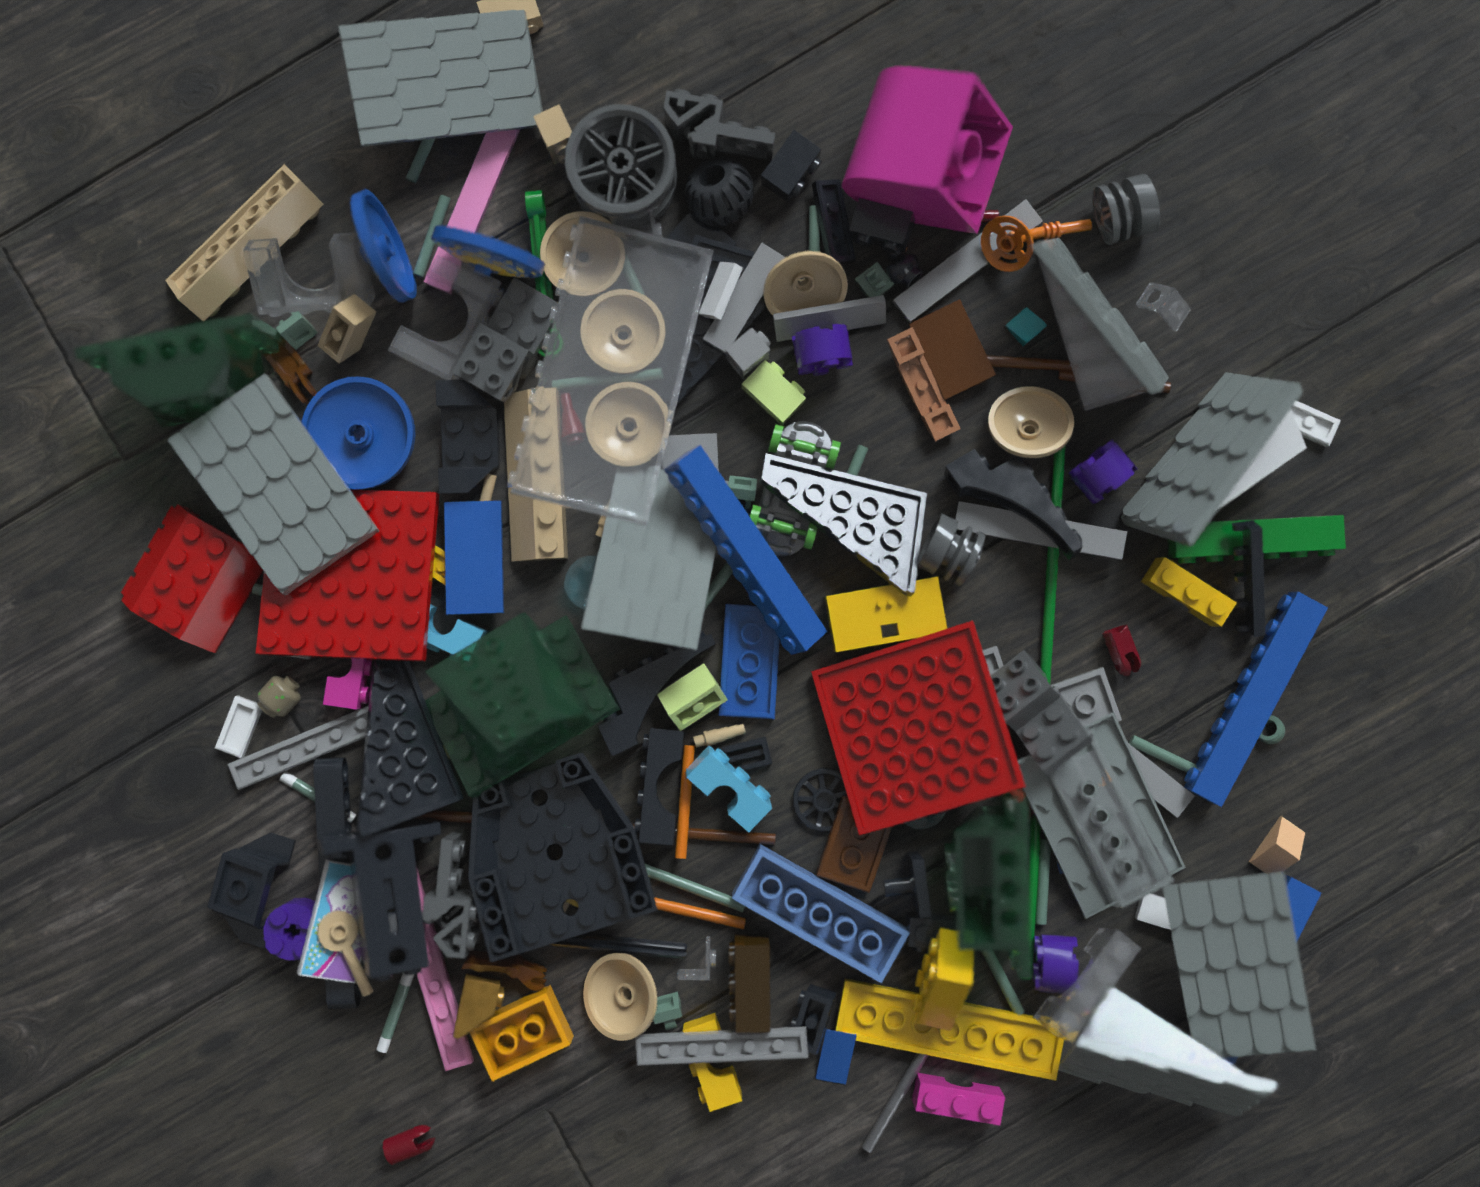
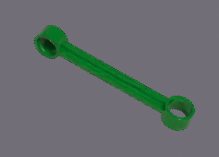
[525,190,565,359]

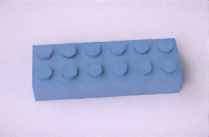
[732,844,909,983]

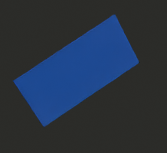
[816,1029,857,1084]

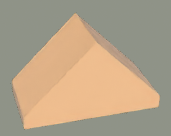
[1249,816,1305,874]

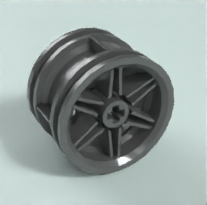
[565,104,678,232]

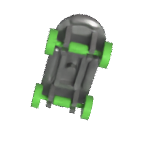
[750,421,841,556]

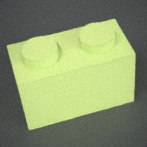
[742,360,806,426]
[657,663,728,731]

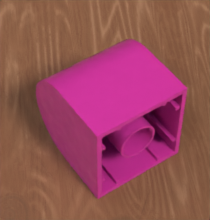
[842,67,1013,234]

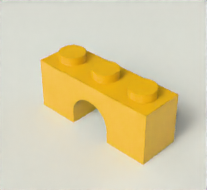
[1141,557,1237,627]
[683,1012,742,1112]

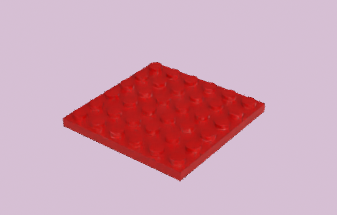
[256,490,439,662]
[811,621,1026,835]

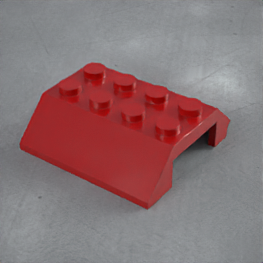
[121,504,264,653]

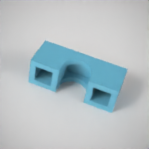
[427,604,488,664]
[686,746,772,832]

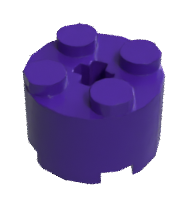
[792,324,853,376]
[1068,439,1138,505]
[263,898,315,960]
[1032,934,1078,995]

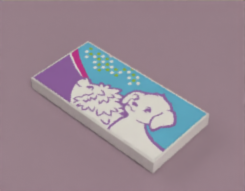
[297,859,362,983]

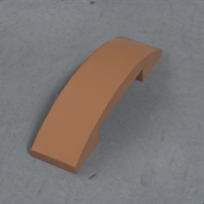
[887,327,961,441]

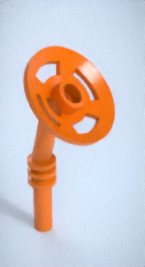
[981,216,1092,272]

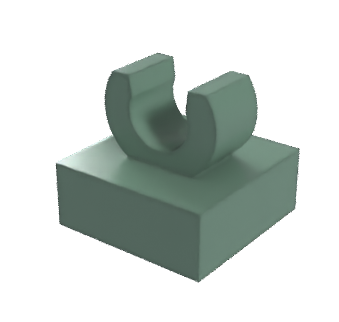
[855,262,894,298]
[276,311,318,350]
[728,475,757,509]
[653,992,682,1031]

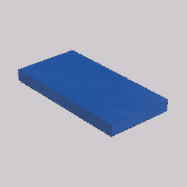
[444,501,504,615]
[719,604,780,719]

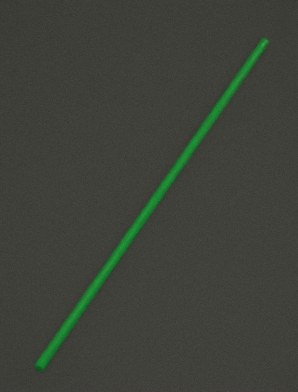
[1020,445,1066,980]

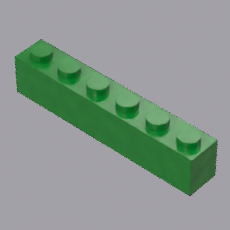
[1168,515,1346,564]

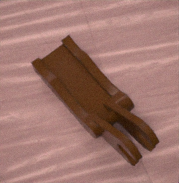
[256,329,317,405]
[462,950,547,991]

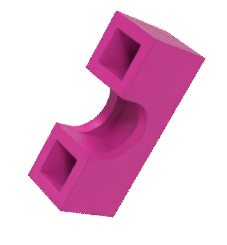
[323,659,373,710]
[912,1073,1005,1125]

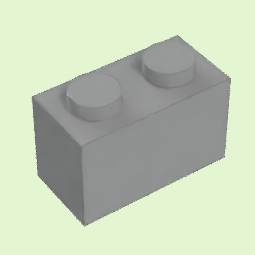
[725,328,771,380]

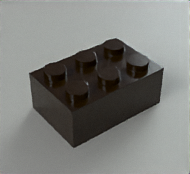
[729,934,770,1033]

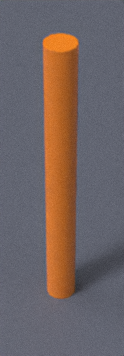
[675,745,695,859]
[655,898,746,929]

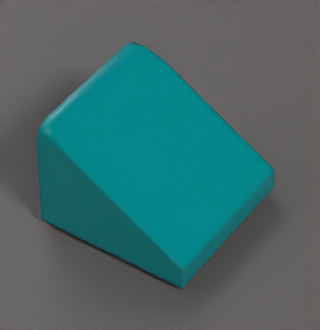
[1005,307,1047,346]

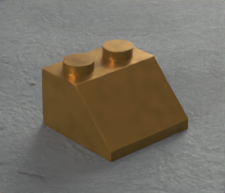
[453,973,504,1039]

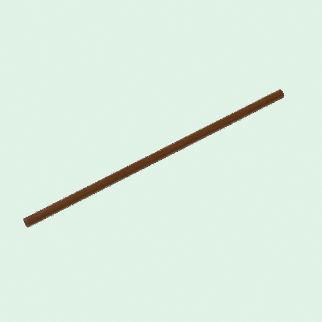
[414,810,776,845]

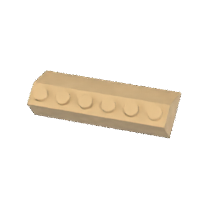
[165,164,324,322]
[504,388,568,562]

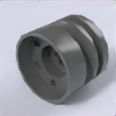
[1092,174,1160,245]
[918,513,985,587]

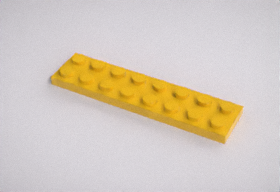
[834,978,1067,1081]

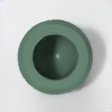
[1259,715,1285,744]

